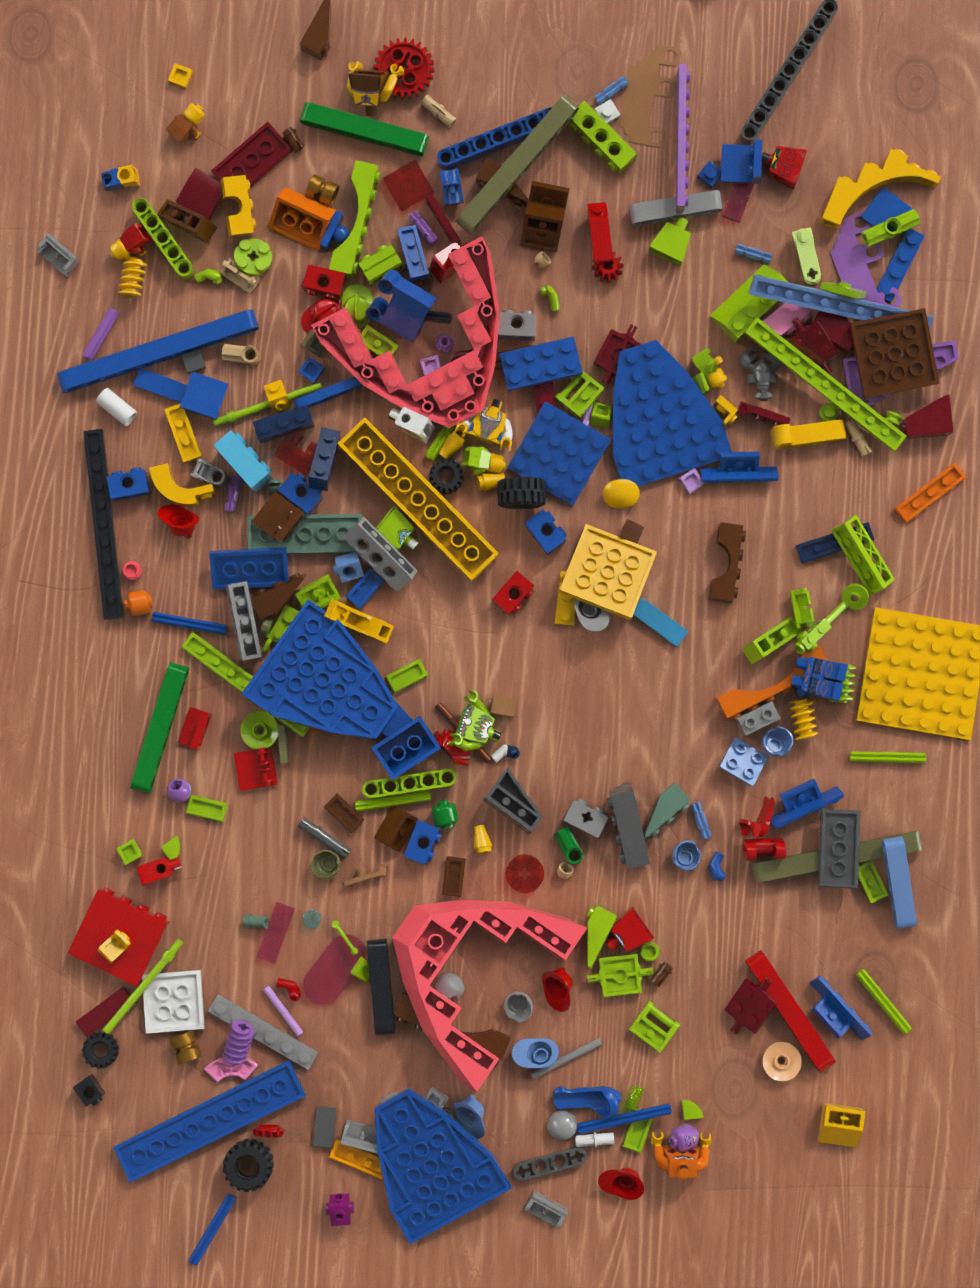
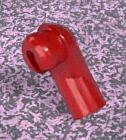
[276,978,301,1002]

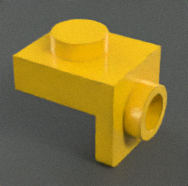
[264,380,291,413]
[97,930,131,963]

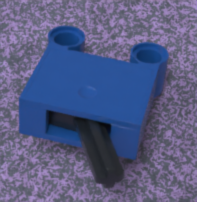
[366,270,452,343]

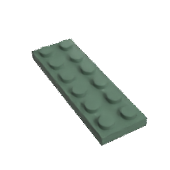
[247,514,363,554]

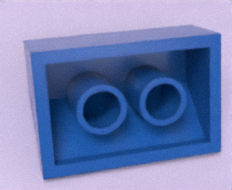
[371,716,441,780]

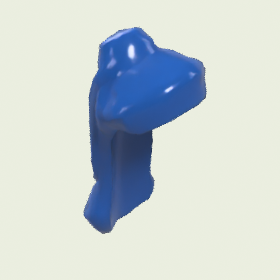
[553,1086,621,1118]

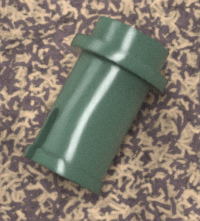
[243,914,269,929]

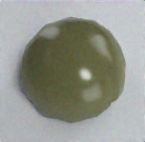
[310,850,341,879]

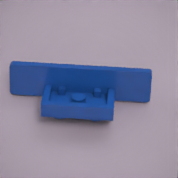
[701,452,779,483]
[771,779,844,829]
[810,976,873,1040]

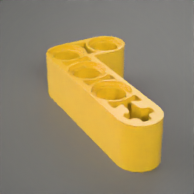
[770,420,847,450]

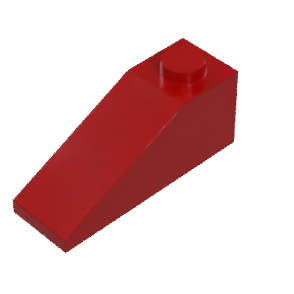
[587,202,613,263]

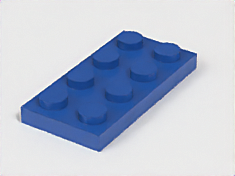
[499,336,583,392]
[209,547,289,589]

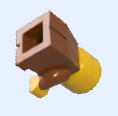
[165,103,205,145]

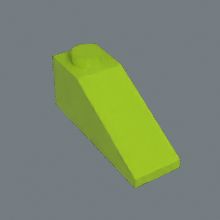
[741,616,802,665]
[586,905,617,968]

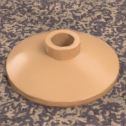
[762,1042,802,1081]

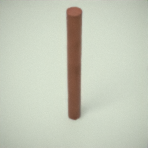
[435,702,492,763]

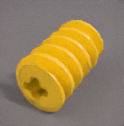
[117,256,147,299]
[789,699,818,740]

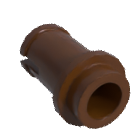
[282,127,305,153]
[650,962,673,987]

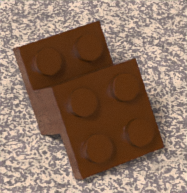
[520,181,570,252]

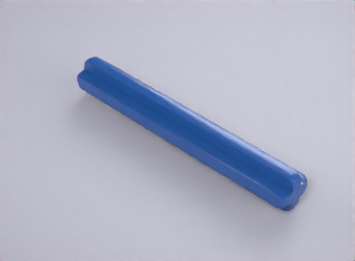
[152,612,227,635]
[189,1194,236,1266]

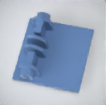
[719,737,769,787]

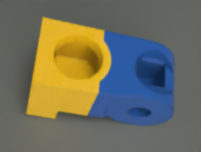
[101,165,140,191]

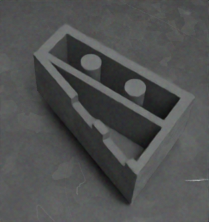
[483,767,543,835]

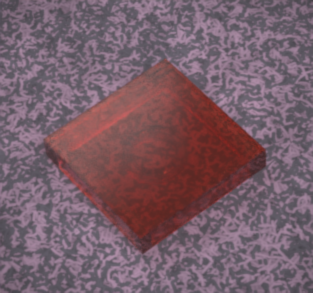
[383,159,434,212]

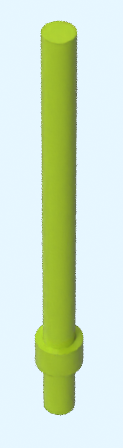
[212,382,322,427]
[103,938,184,1034]

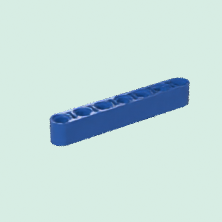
[437,107,552,171]

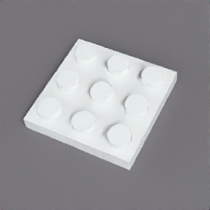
[142,970,205,1033]

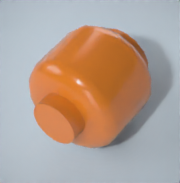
[124,590,153,616]

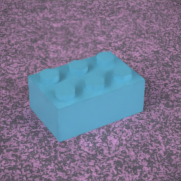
[213,430,272,494]

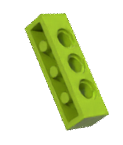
[568,101,637,174]

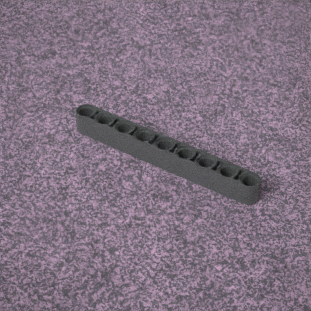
[739,0,838,145]

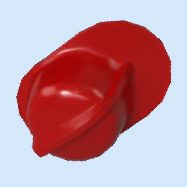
[301,297,342,333]
[157,504,199,538]
[542,967,573,1012]
[598,1168,644,1200]

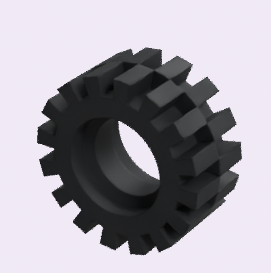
[429,458,464,494]
[82,1032,119,1069]

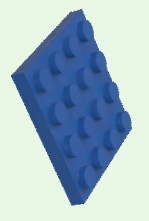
[507,401,611,506]

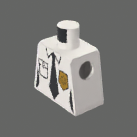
[389,407,435,444]

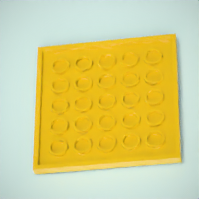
[856,607,980,740]

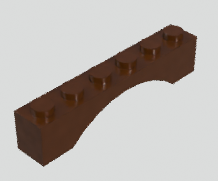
[394,992,511,1060]

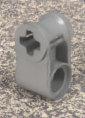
[189,458,228,488]

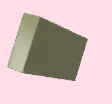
[277,724,290,764]

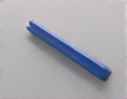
[577,1103,672,1134]

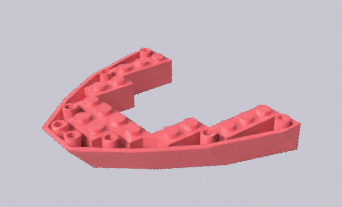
[311,236,500,428]
[392,900,587,1092]

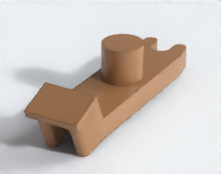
[343,864,388,886]

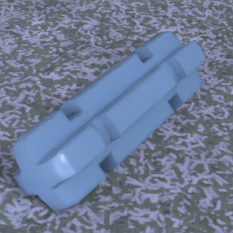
[594,76,628,105]
[735,244,772,264]
[690,802,712,839]

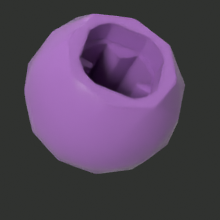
[167,779,191,803]

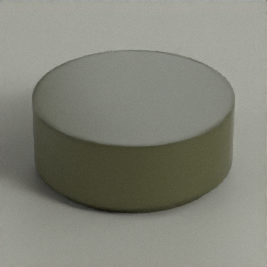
[260,618,275,638]

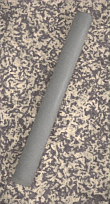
[530,1038,603,1079]

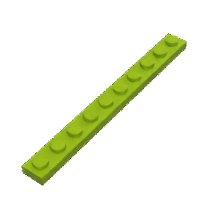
[744,317,906,452]

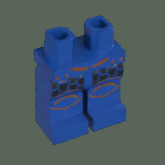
[791,656,848,702]

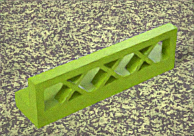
[831,515,895,595]

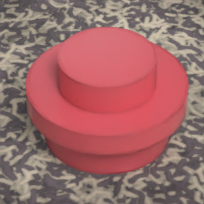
[122,561,142,580]

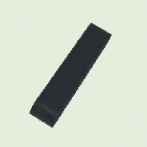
[367,938,395,1036]

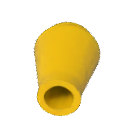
[439,431,465,459]
[476,473,505,492]
[473,825,493,854]

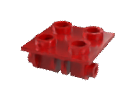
[234,747,278,791]

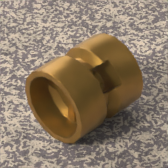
[305,174,340,207]
[169,1030,202,1065]

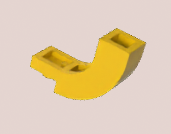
[149,463,216,507]
[324,599,394,644]

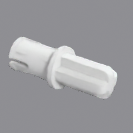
[575,1132,614,1148]

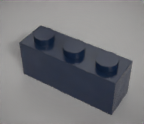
[253,405,315,443]
[309,427,340,491]

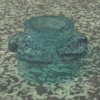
[302,909,322,928]

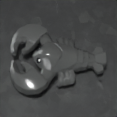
[739,348,782,401]

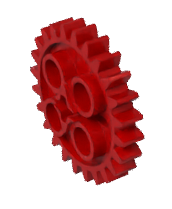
[373,37,435,100]

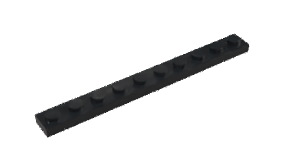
[83,429,124,620]

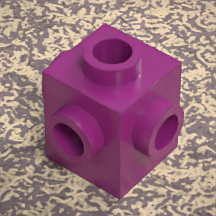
[326,1193,354,1226]

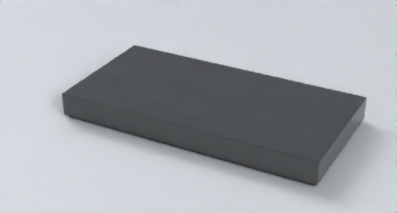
[818,809,861,889]

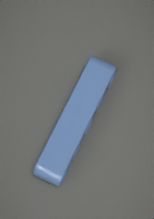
[882,836,917,930]

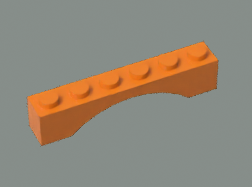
[715,646,828,720]

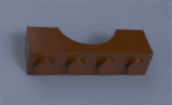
[708,522,746,603]

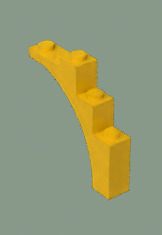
[820,149,941,230]

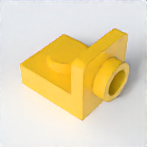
[714,395,738,427]

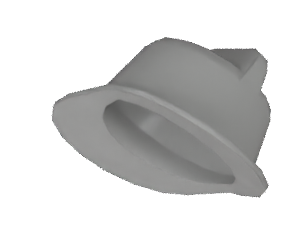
[574,599,610,632]

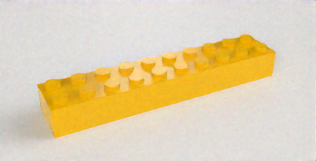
[337,417,499,582]

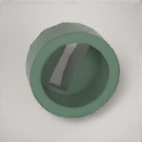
[267,478,282,494]

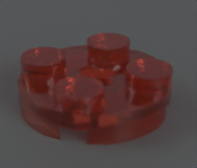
[506,854,544,893]

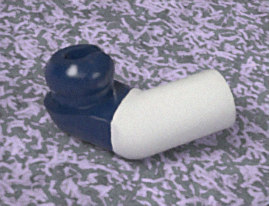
[491,745,520,763]

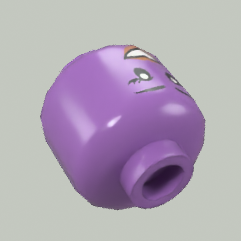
[669,1124,699,1152]

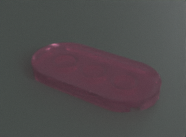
[304,934,366,1004]

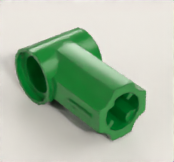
[554,826,583,865]

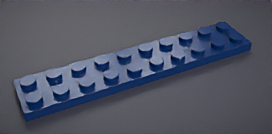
[113,1060,306,1182]

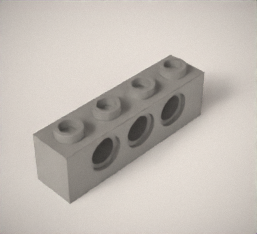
[343,517,417,592]
[225,581,262,661]

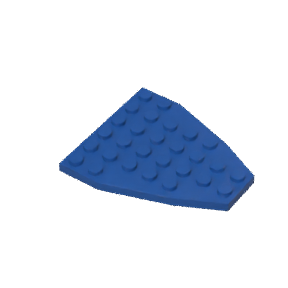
[612,340,732,486]
[241,600,398,739]
[374,1088,512,1244]

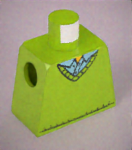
[376,506,420,551]

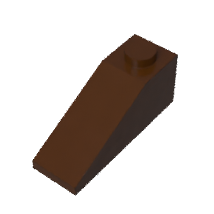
[299,0,331,60]
[157,199,217,243]

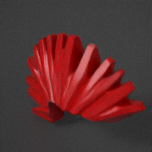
[435,729,470,766]

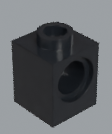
[73,1074,105,1106]

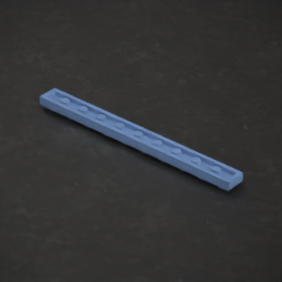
[748,274,934,330]

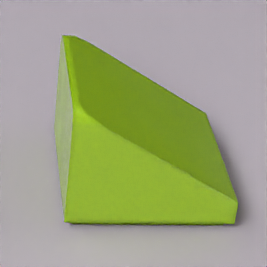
[692,372,709,395]
[590,402,613,429]

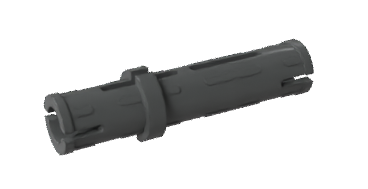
[297,817,352,860]

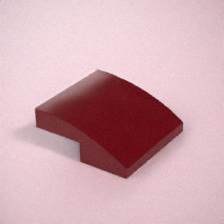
[176,168,223,220]

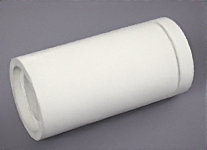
[96,388,138,426]

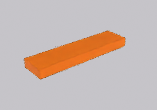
[894,463,966,524]

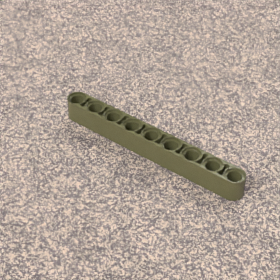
[456,95,579,235]
[751,830,923,883]

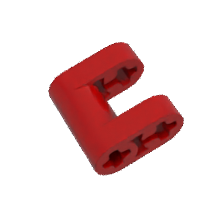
[742,838,786,861]

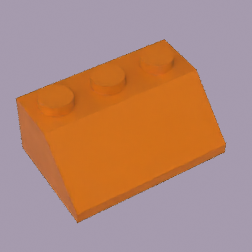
[268,187,336,251]

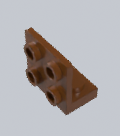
[252,492,305,545]

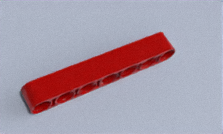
[745,950,836,1073]

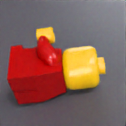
[110,224,152,260]

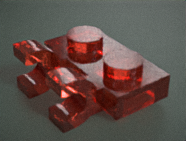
[274,431,317,476]

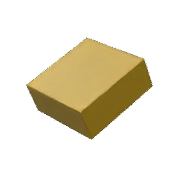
[168,63,193,89]

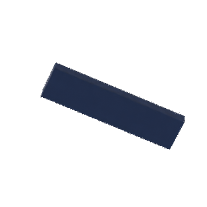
[795,522,875,564]

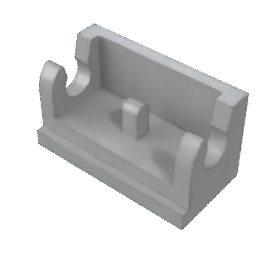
[37,233,80,277]
[340,1120,378,1154]
[523,1190,568,1228]

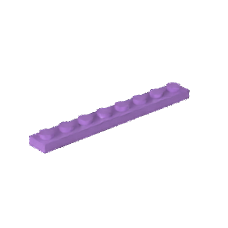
[676,64,690,213]

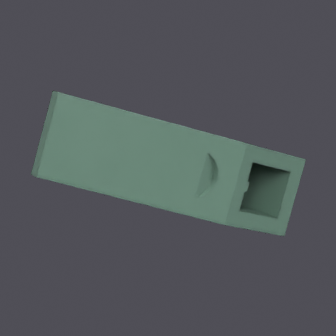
[644,782,690,838]

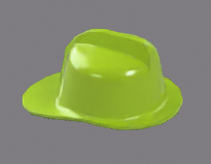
[342,284,372,329]

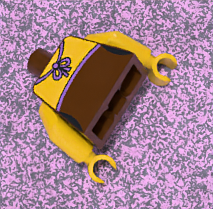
[347,61,404,116]

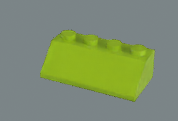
[709,264,788,343]

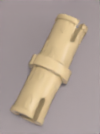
[421,95,457,128]
[844,419,873,457]

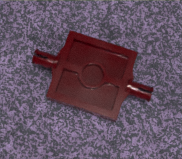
[786,317,838,374]
[594,324,642,385]
[724,977,778,1034]

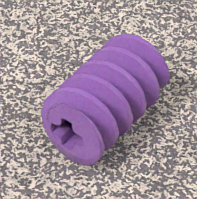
[222,1020,255,1065]

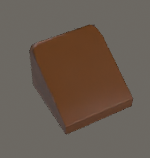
[620,519,644,544]

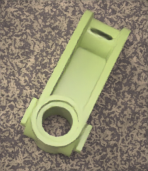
[792,227,821,285]

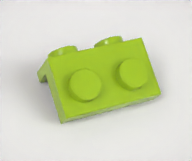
[294,574,341,609]

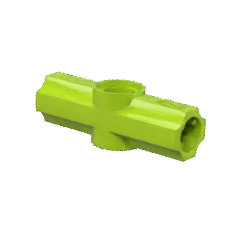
[861,209,921,247]

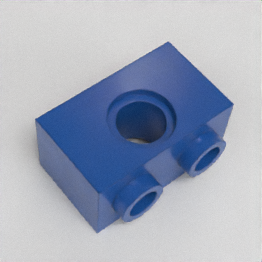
[106,467,151,501]
[278,473,323,515]
[525,509,567,555]
[404,820,442,865]

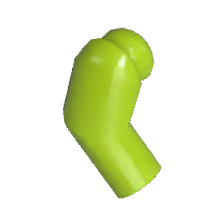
[194,268,223,285]
[540,285,560,311]

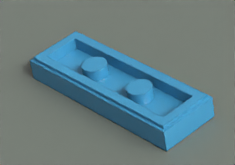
[633,598,688,647]

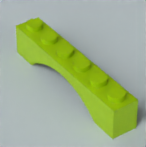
[329,160,381,279]

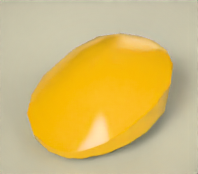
[603,479,640,509]

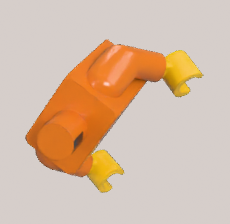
[651,1132,711,1179]

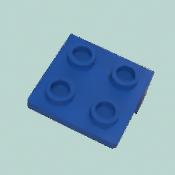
[721,139,762,184]

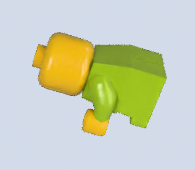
[691,347,727,389]
[462,446,506,476]

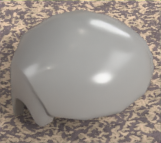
[434,972,465,1000]
[504,991,533,1023]
[547,1110,578,1141]

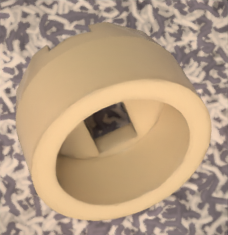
[534,251,551,268]
[557,862,574,879]

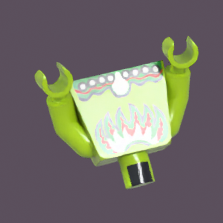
[449,690,502,751]

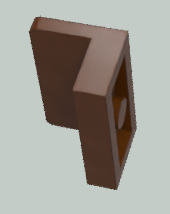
[374,806,418,853]

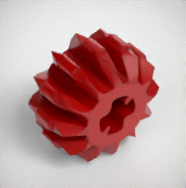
[592,251,624,283]

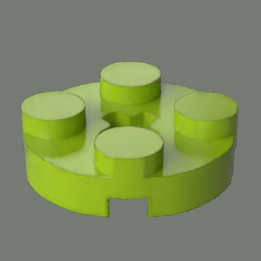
[234,238,272,277]

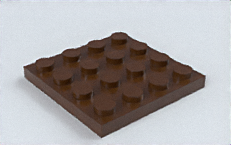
[849,308,940,399]

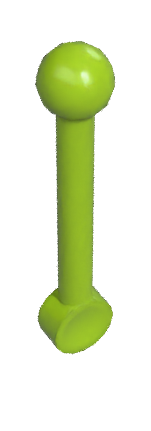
[332,921,358,955]

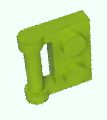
[554,370,605,418]
[629,1001,680,1053]

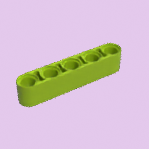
[132,198,195,280]
[362,769,456,798]

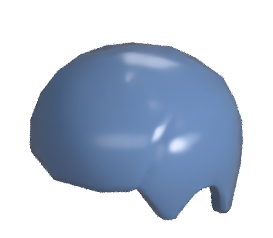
[762,726,793,757]
[672,840,701,871]

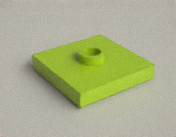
[820,282,867,299]

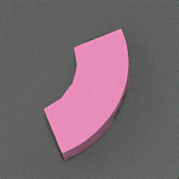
[203,1057,259,1082]

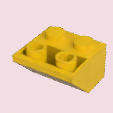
[818,1103,866,1148]

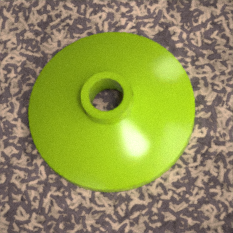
[240,711,278,749]

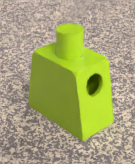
[649,217,691,267]

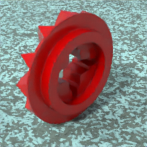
[253,1124,284,1138]

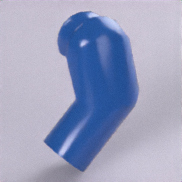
[709,851,726,881]

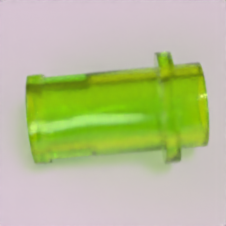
[624,1084,644,1111]

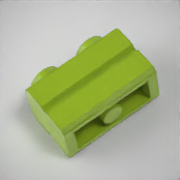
[358,245,403,286]

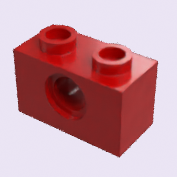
[302,264,346,300]
[492,571,534,615]

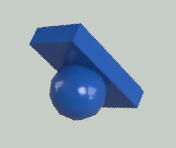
[320,211,350,252]

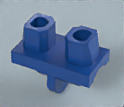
[440,168,464,206]

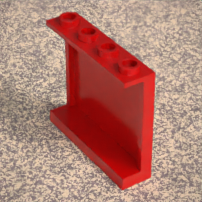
[67,887,170,987]

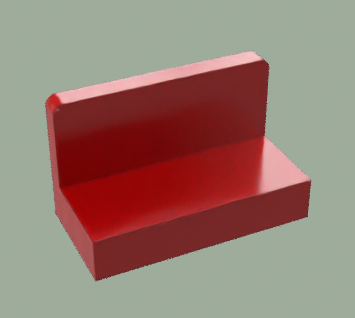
[178,707,212,750]

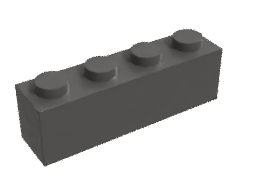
[607,782,650,869]

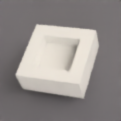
[594,99,620,124]

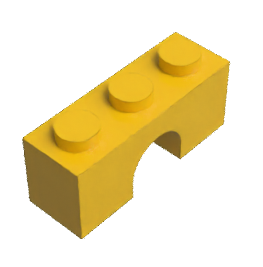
[220,175,256,237]

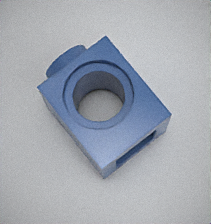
[333,551,364,583]

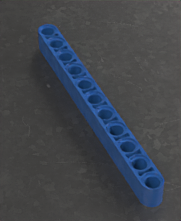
[57,310,259,393]

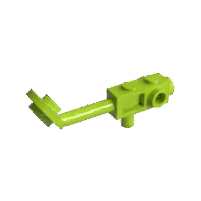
[794,584,869,654]

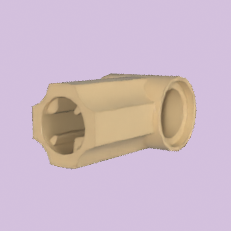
[222,344,261,366]

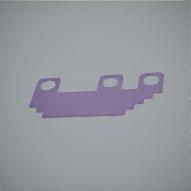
[830,212,902,307]

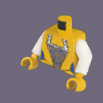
[454,399,513,452]

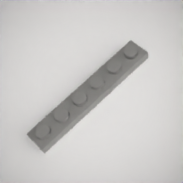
[208,994,318,1070]

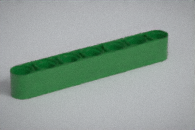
[299,102,429,156]
[130,662,189,794]

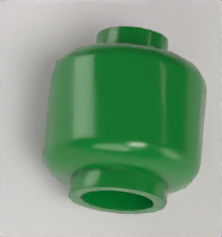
[432,800,458,829]

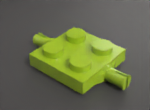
[587,953,654,997]

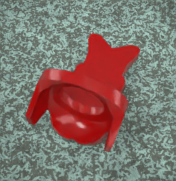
[738,796,775,838]

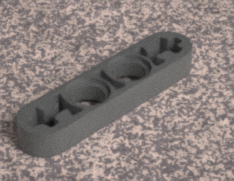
[513,1146,587,1181]

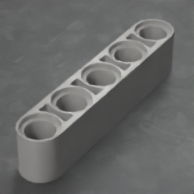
[629,190,723,226]

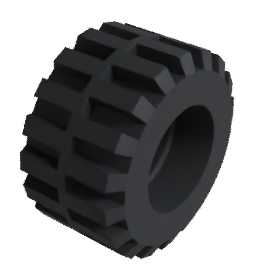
[497,477,546,509]
[223,1139,274,1192]

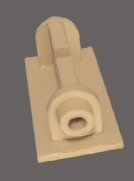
[220,258,261,294]

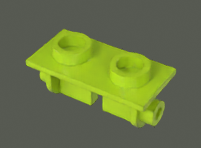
[790,588,815,629]

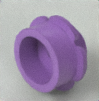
[435,334,454,352]

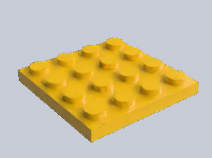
[559,524,657,621]

